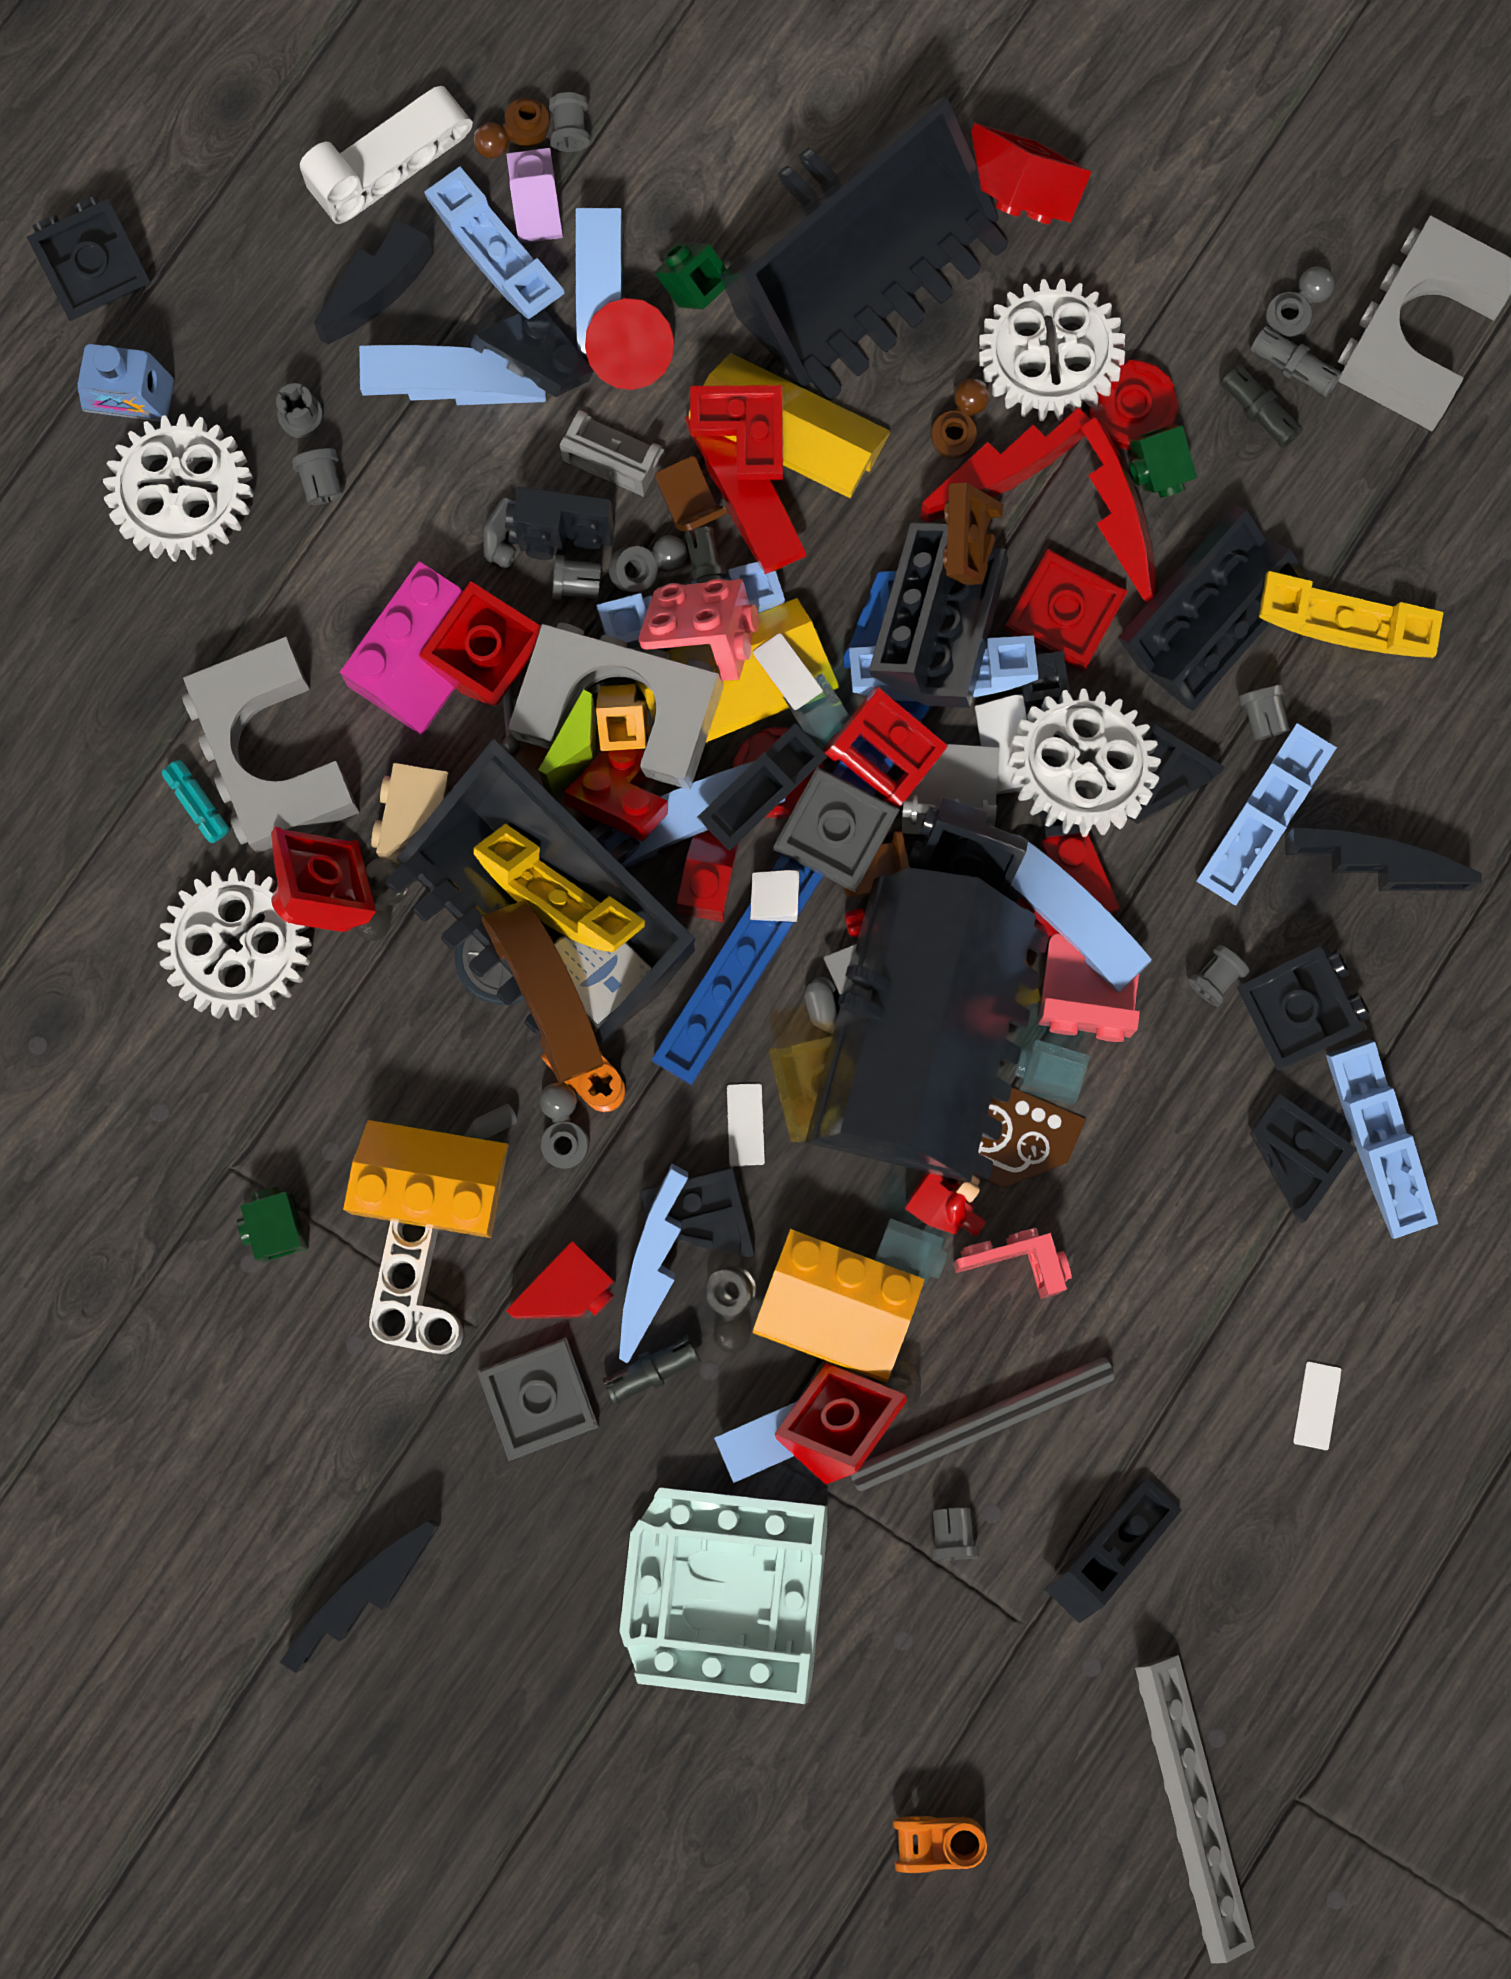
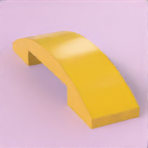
[1259,571,1443,658]
[474,824,645,952]

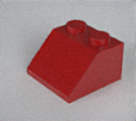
[971,123,1092,225]

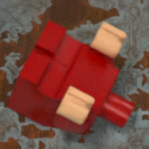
[905,1172,986,1237]

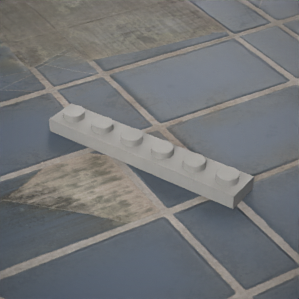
[1135,1655,1255,1964]

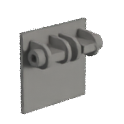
[902,744,1000,835]

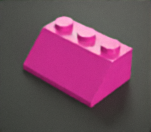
[340,561,463,735]

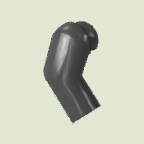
[483,498,516,568]
[804,977,839,1035]
[464,1103,517,1140]

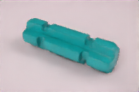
[162,760,229,843]

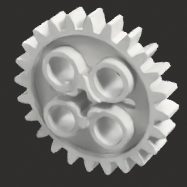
[979,279,1125,421]
[103,414,254,562]
[1008,689,1161,837]
[158,868,312,1020]

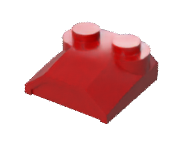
[271,826,376,932]

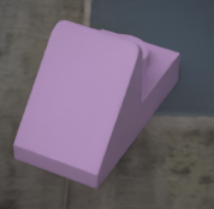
[506,148,563,244]

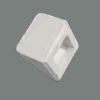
[750,870,799,922]

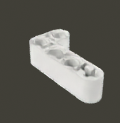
[300,86,473,224]
[369,1221,464,1354]

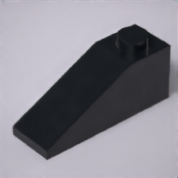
[1044,1477,1182,1623]

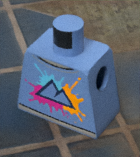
[78,344,175,422]

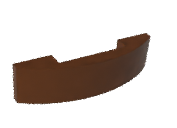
[481,900,603,1084]

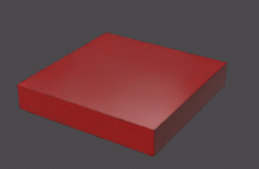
[1004,549,1128,672]

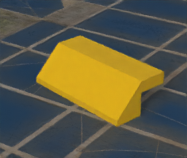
[689,353,890,498]
[634,598,839,742]

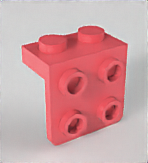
[638,579,759,681]
[1038,934,1140,1042]
[953,1228,1072,1299]

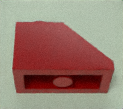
[677,830,740,923]
[506,1242,615,1319]

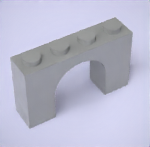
[1338,216,1511,431]
[508,623,724,790]
[181,637,359,854]

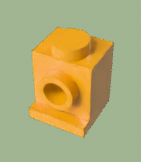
[596,684,648,751]

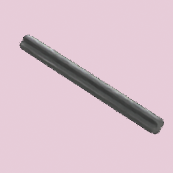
[850,1357,1115,1491]

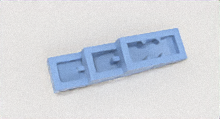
[359,345,546,405]
[1197,723,1337,906]
[1326,1039,1438,1239]
[619,1164,688,1363]

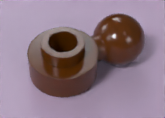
[473,98,549,159]
[931,378,990,459]

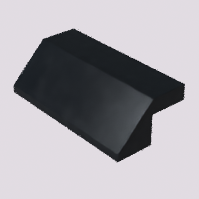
[1118,506,1309,710]
[869,523,1009,708]

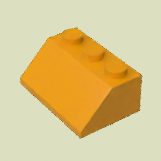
[343,1120,509,1238]
[752,1229,925,1383]

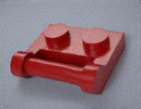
[823,687,948,808]

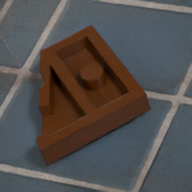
[943,483,1004,585]

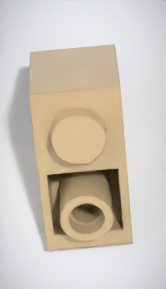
[371,763,453,863]

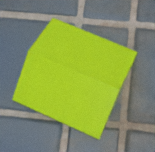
[538,689,597,796]

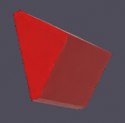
[419,581,542,707]
[775,1363,907,1484]

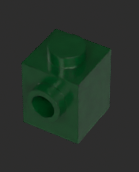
[654,242,726,310]
[1128,425,1197,498]
[237,1187,308,1263]

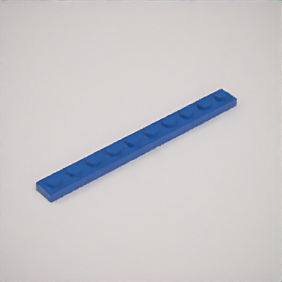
[652,700,931,1086]

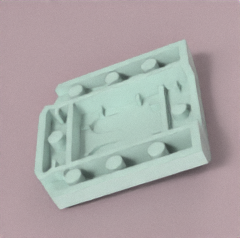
[620,1488,827,1704]

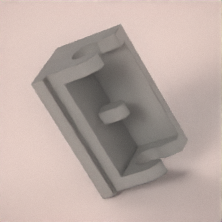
[560,410,665,497]

